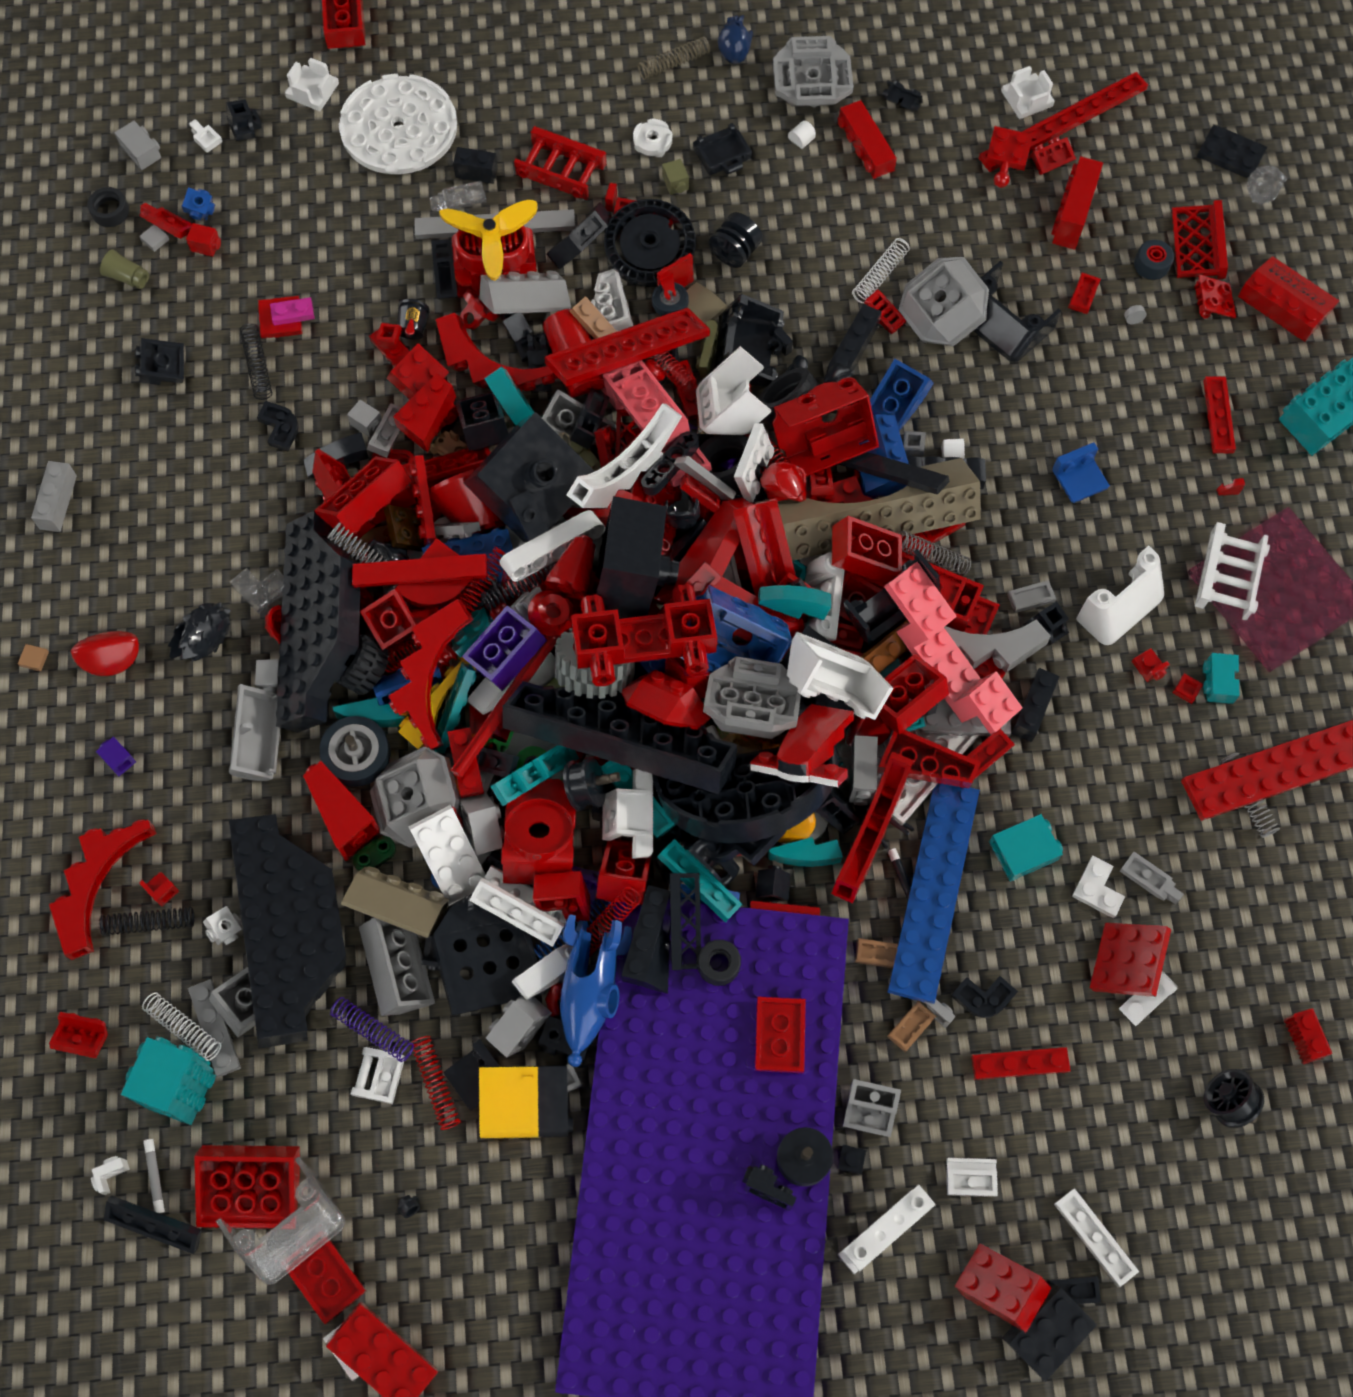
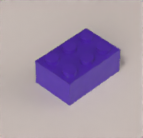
[462,606,547,691]

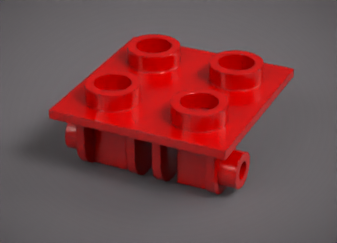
[1194,274,1236,319]

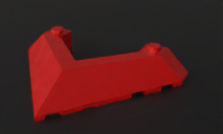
[653,497,804,659]

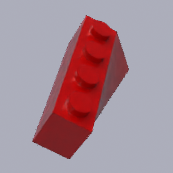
[312,448,375,541]

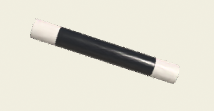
[887,848,911,901]

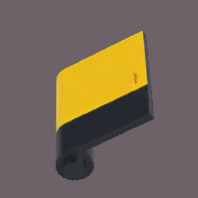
[479,1066,573,1138]

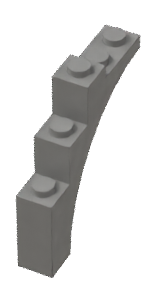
[944,619,1050,673]

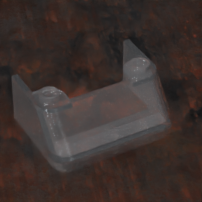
[216,1156,345,1285]

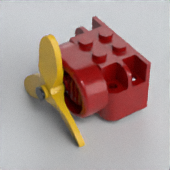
[439,200,538,298]

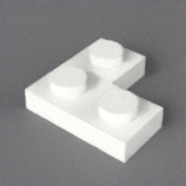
[1072,856,1125,918]

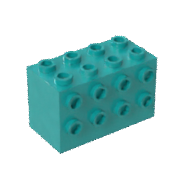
[1279,358,1353,456]
[121,1036,216,1125]

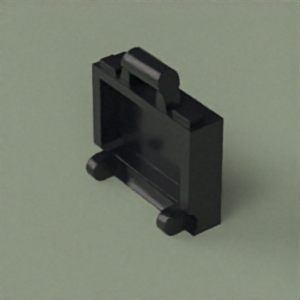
[693,123,752,176]

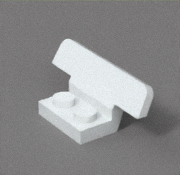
[602,769,653,859]

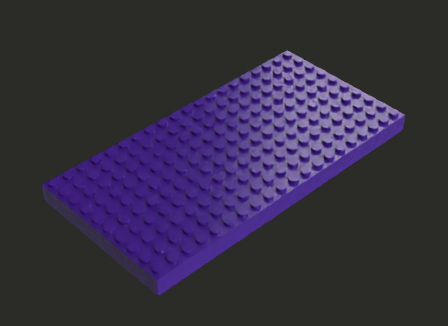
[555,901,849,1397]

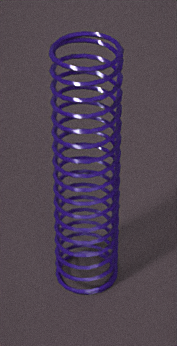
[330,997,414,1062]

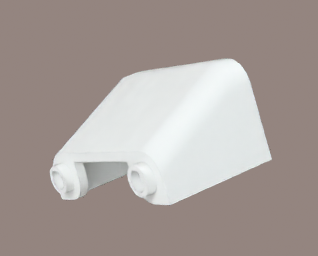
[1076,545,1164,645]

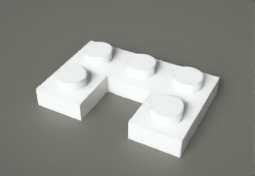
[734,423,774,502]

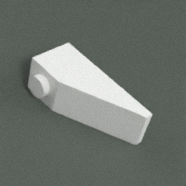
[512,944,573,1000]

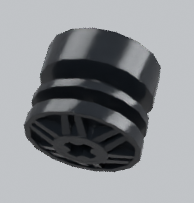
[709,212,763,268]

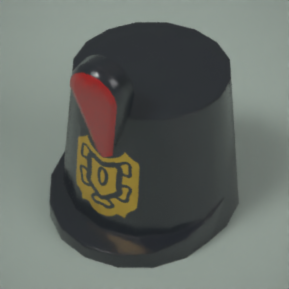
[397,299,430,340]

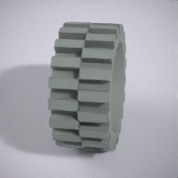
[555,628,635,699]

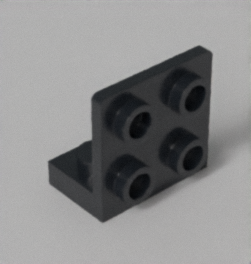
[444,1039,499,1111]

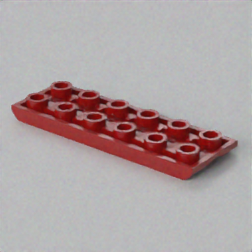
[733,499,807,623]

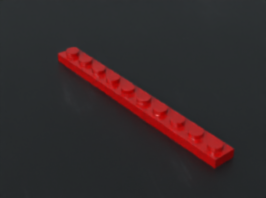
[978,72,1148,172]

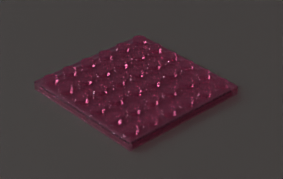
[1187,507,1353,673]

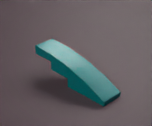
[490,745,580,806]

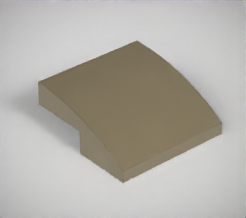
[675,282,727,324]

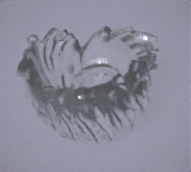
[1247,165,1287,205]

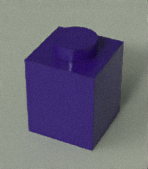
[96,736,136,777]

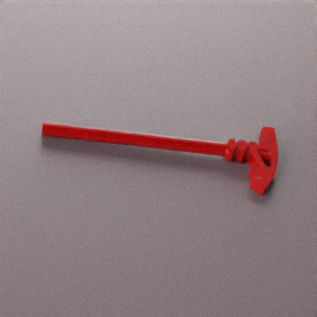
[450,587,592,778]

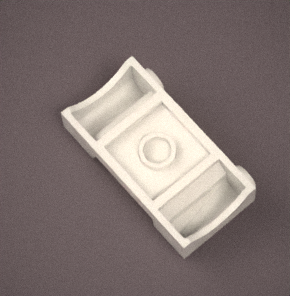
[804,552,845,641]

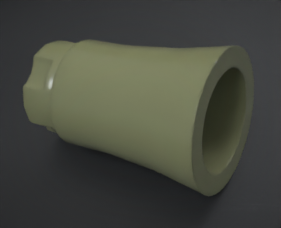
[100,249,149,289]

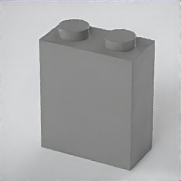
[849,736,878,806]

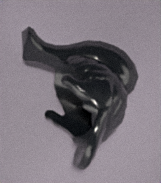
[665,486,700,534]

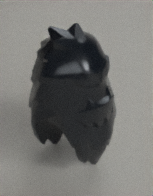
[168,602,231,662]

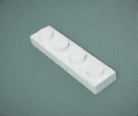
[1054,1188,1139,1287]

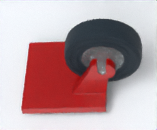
[652,253,694,316]

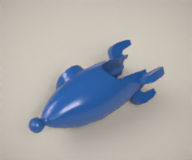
[560,914,632,1067]

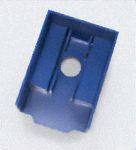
[680,585,792,673]

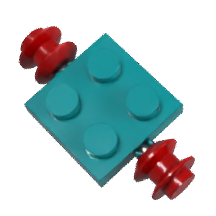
[438,602,510,667]

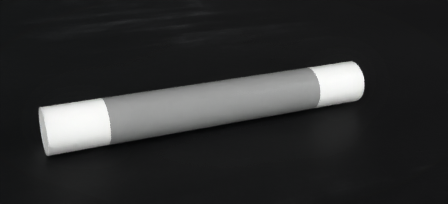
[143,1139,165,1214]

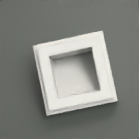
[941,439,965,459]

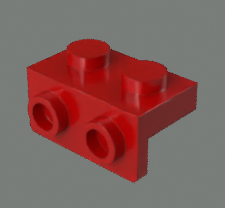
[49,1012,108,1059]

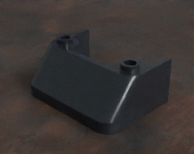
[973,260,1061,362]
[844,549,941,648]

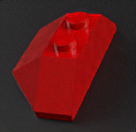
[622,670,710,730]

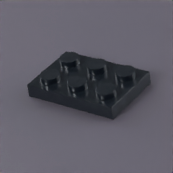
[1197,124,1267,180]

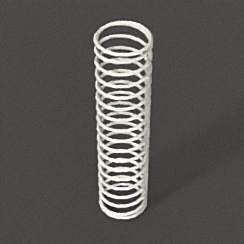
[852,238,910,303]
[142,993,221,1061]

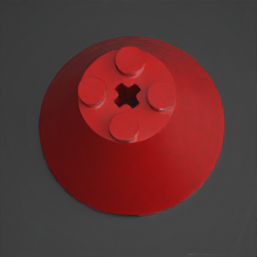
[429,469,505,534]

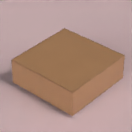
[18,644,49,672]

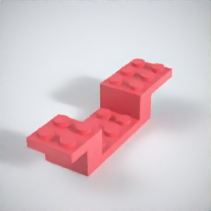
[600,360,712,488]
[884,561,1023,734]

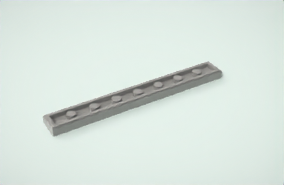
[415,209,575,239]

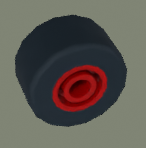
[1134,239,1174,280]

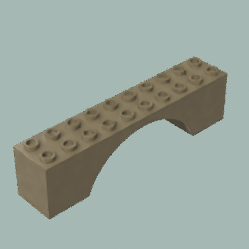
[755,458,981,561]

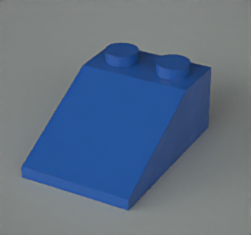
[870,359,934,431]

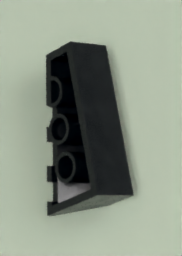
[622,885,671,994]

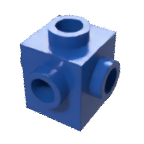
[182,187,215,220]

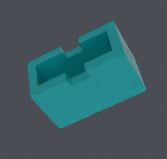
[1203,653,1240,704]

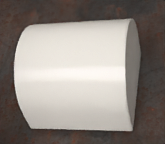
[788,120,816,149]

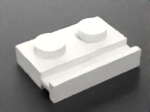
[946,1158,998,1197]

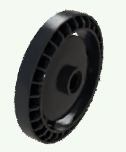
[604,199,696,287]

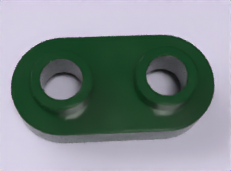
[353,836,396,872]

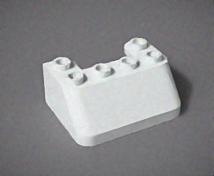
[787,632,893,720]

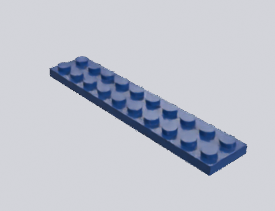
[887,783,980,1004]

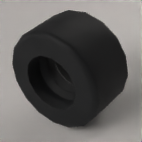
[698,940,741,986]

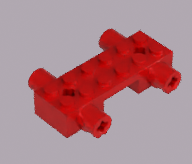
[571,584,718,686]

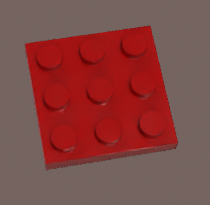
[1089,923,1171,997]

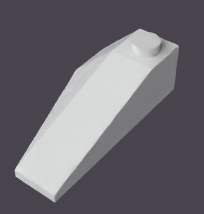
[591,269,633,331]

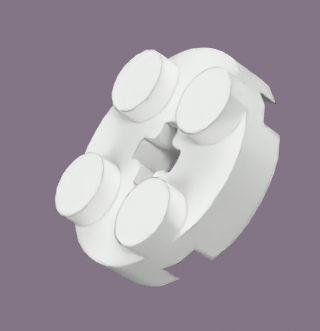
[633,119,672,157]

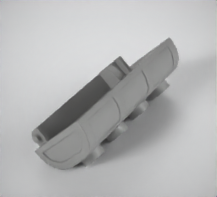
[229,684,280,781]

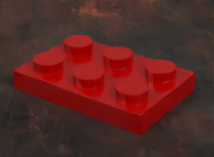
[755,997,806,1073]
[281,1231,367,1325]

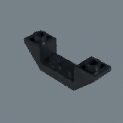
[546,202,612,269]

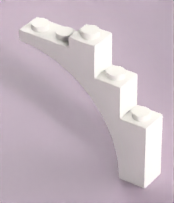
[567,403,682,508]

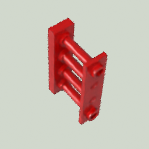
[514,126,606,200]

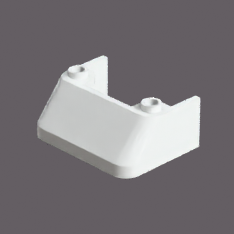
[696,346,771,435]

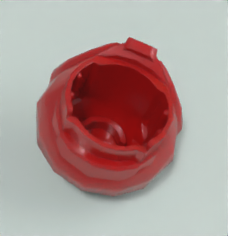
[760,462,807,502]

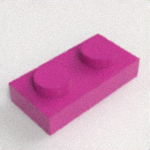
[270,297,315,325]

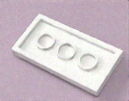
[409,805,486,906]

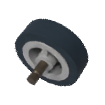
[320,716,391,787]

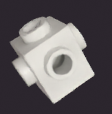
[203,906,242,945]

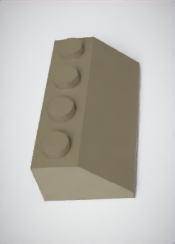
[341,867,450,938]

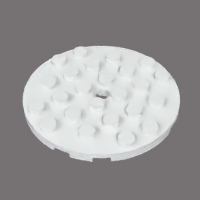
[339,74,457,174]

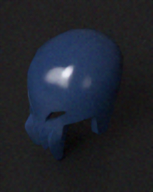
[718,15,753,64]

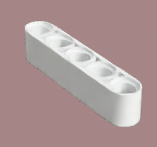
[500,510,605,582]

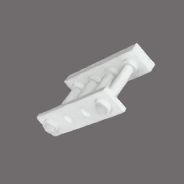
[1195,522,1270,620]
[469,865,566,947]
[837,1185,936,1275]

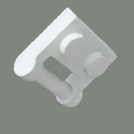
[350,1047,405,1104]

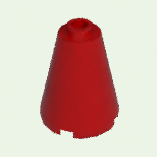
[544,535,596,601]

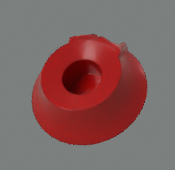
[528,590,575,636]

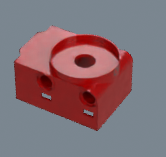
[772,377,879,477]
[501,779,576,885]

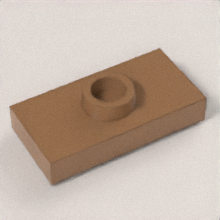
[854,938,898,968]
[887,1001,936,1052]

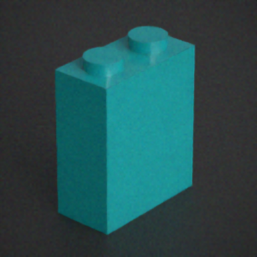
[989,814,1063,882]

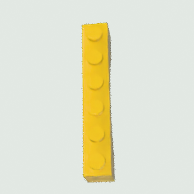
[398,657,477,750]

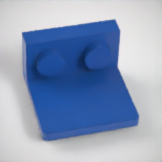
[1052,442,1109,503]

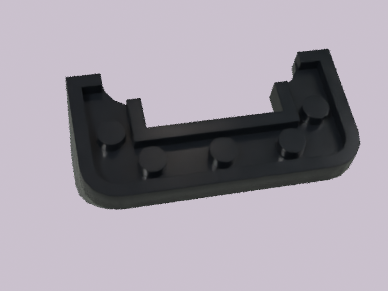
[714,294,784,387]

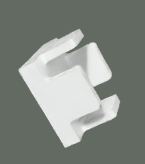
[285,58,339,111]
[1001,66,1055,119]

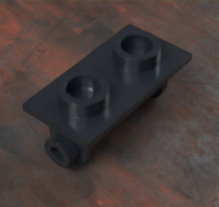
[882,80,923,112]

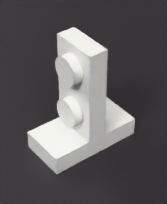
[1119,971,1178,1026]

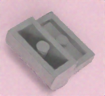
[843,1079,901,1137]

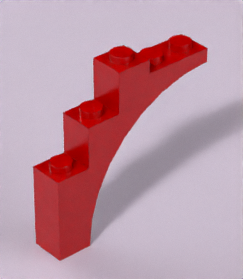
[436,313,558,393]
[389,599,473,750]
[831,751,914,904]
[49,819,157,960]

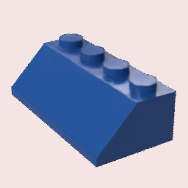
[859,414,909,496]

